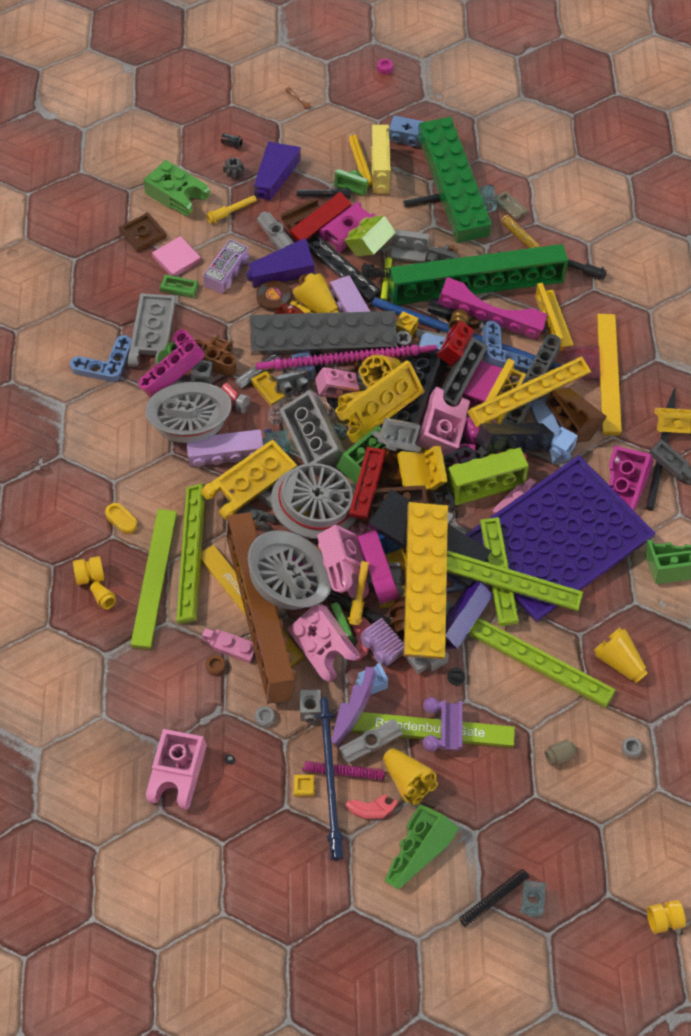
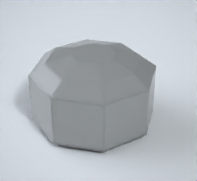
[621,737,642,759]

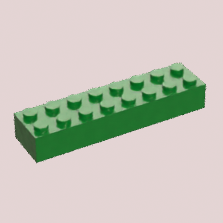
[418,117,492,243]

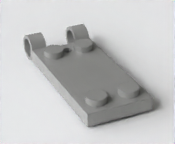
[128,293,176,367]

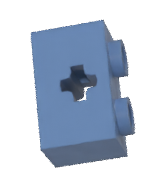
[389,115,424,147]

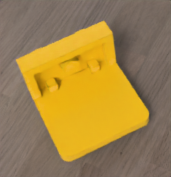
[397,446,447,490]

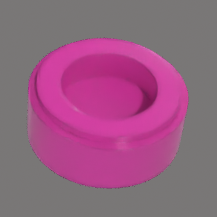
[377,59,393,74]

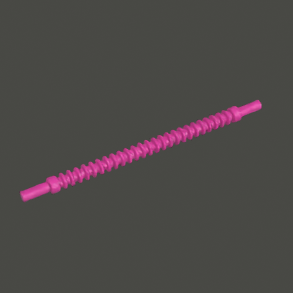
[256,344,437,370]

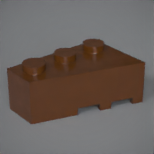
[545,388,607,443]
[369,485,427,530]

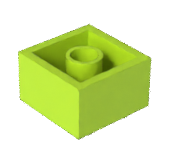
[344,216,396,257]

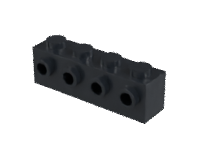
[476,423,554,453]

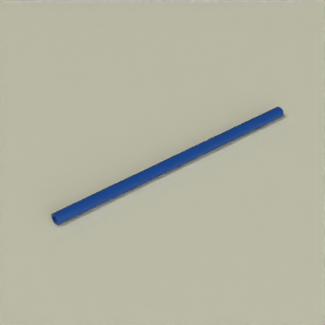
[372,297,562,370]

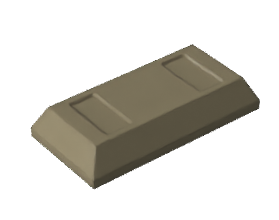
[493,191,528,220]

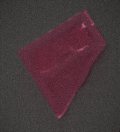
[564,346,600,380]

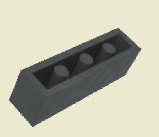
[441,337,488,407]

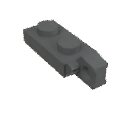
[648,439,691,485]

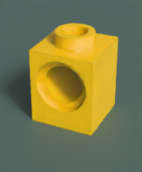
[396,311,419,338]

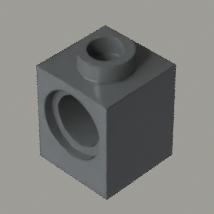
[191,360,213,384]

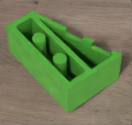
[336,425,386,485]

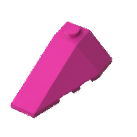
[609,446,654,512]

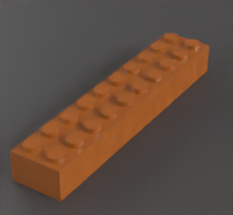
[226,512,296,704]

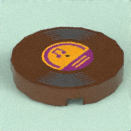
[256,280,291,311]

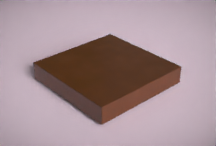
[119,212,167,253]

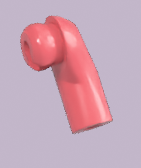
[221,383,238,407]

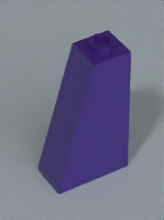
[254,142,301,200]
[246,239,314,288]

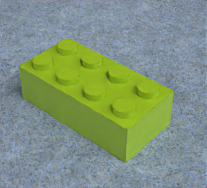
[447,448,529,505]

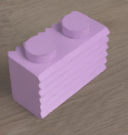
[360,618,404,667]

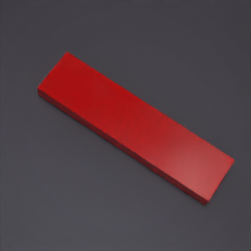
[289,192,352,241]
[349,447,386,520]

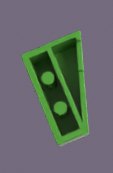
[645,540,691,584]

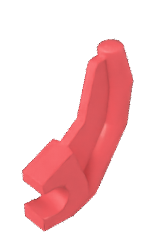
[351,617,371,661]
[345,794,398,819]

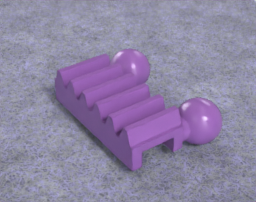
[422,697,462,752]

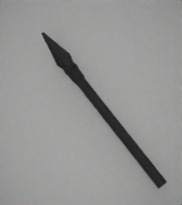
[646,388,676,511]

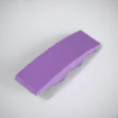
[331,667,377,748]

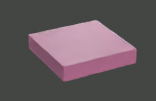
[152,236,201,277]

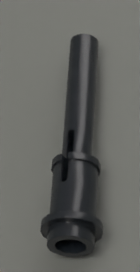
[297,187,351,199]
[567,259,607,280]

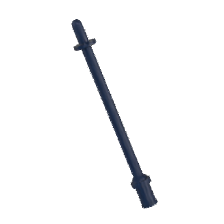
[316,697,344,861]

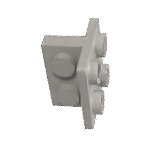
[391,229,430,263]
[372,418,421,452]

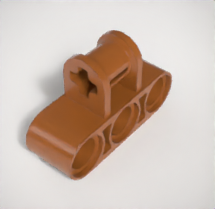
[194,334,237,376]

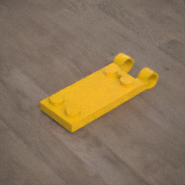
[335,360,425,443]
[201,439,297,520]

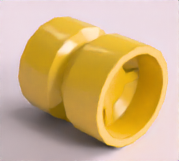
[73,556,105,586]
[647,900,686,934]

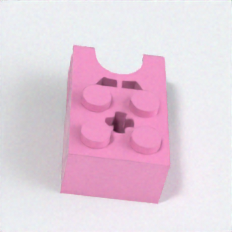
[416,387,470,456]
[317,525,369,599]
[287,604,359,682]
[146,729,207,810]

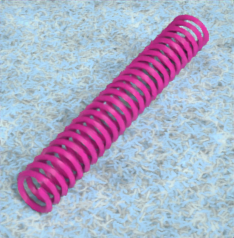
[302,760,386,781]

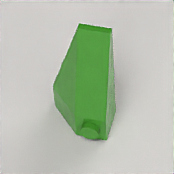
[385,804,459,890]

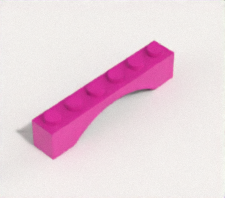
[437,277,547,340]

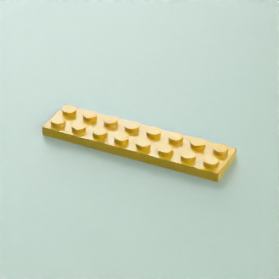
[404,502,448,659]

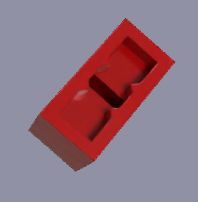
[437,321,475,366]

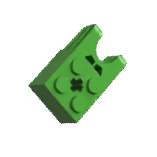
[143,160,210,216]

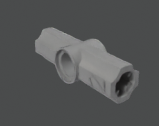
[257,211,293,250]
[339,719,403,764]

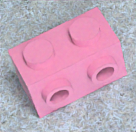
[315,367,360,399]

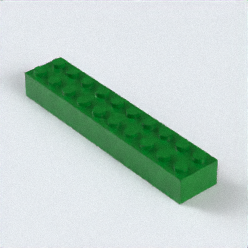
[389,244,568,305]

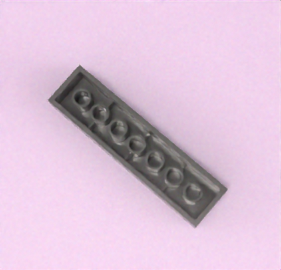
[249,311,397,356]

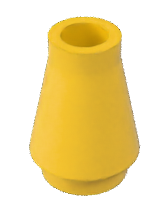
[90,582,116,609]

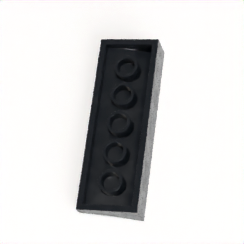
[380,351,447,443]
[368,489,491,588]

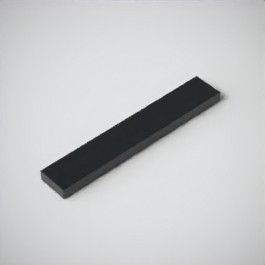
[306,234,382,303]

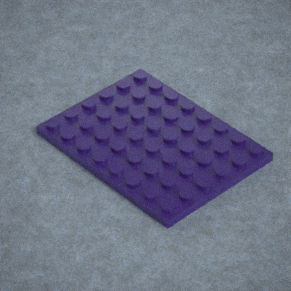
[465,455,655,623]

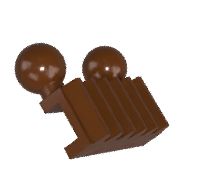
[281,198,320,238]

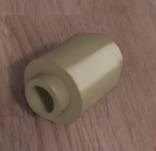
[544,739,577,766]

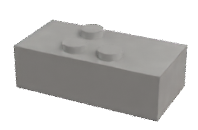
[279,390,345,475]

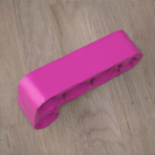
[138,329,204,398]
[358,530,400,605]

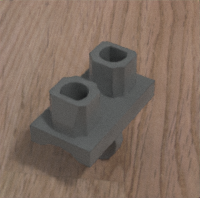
[427,244,459,262]
[275,367,309,396]

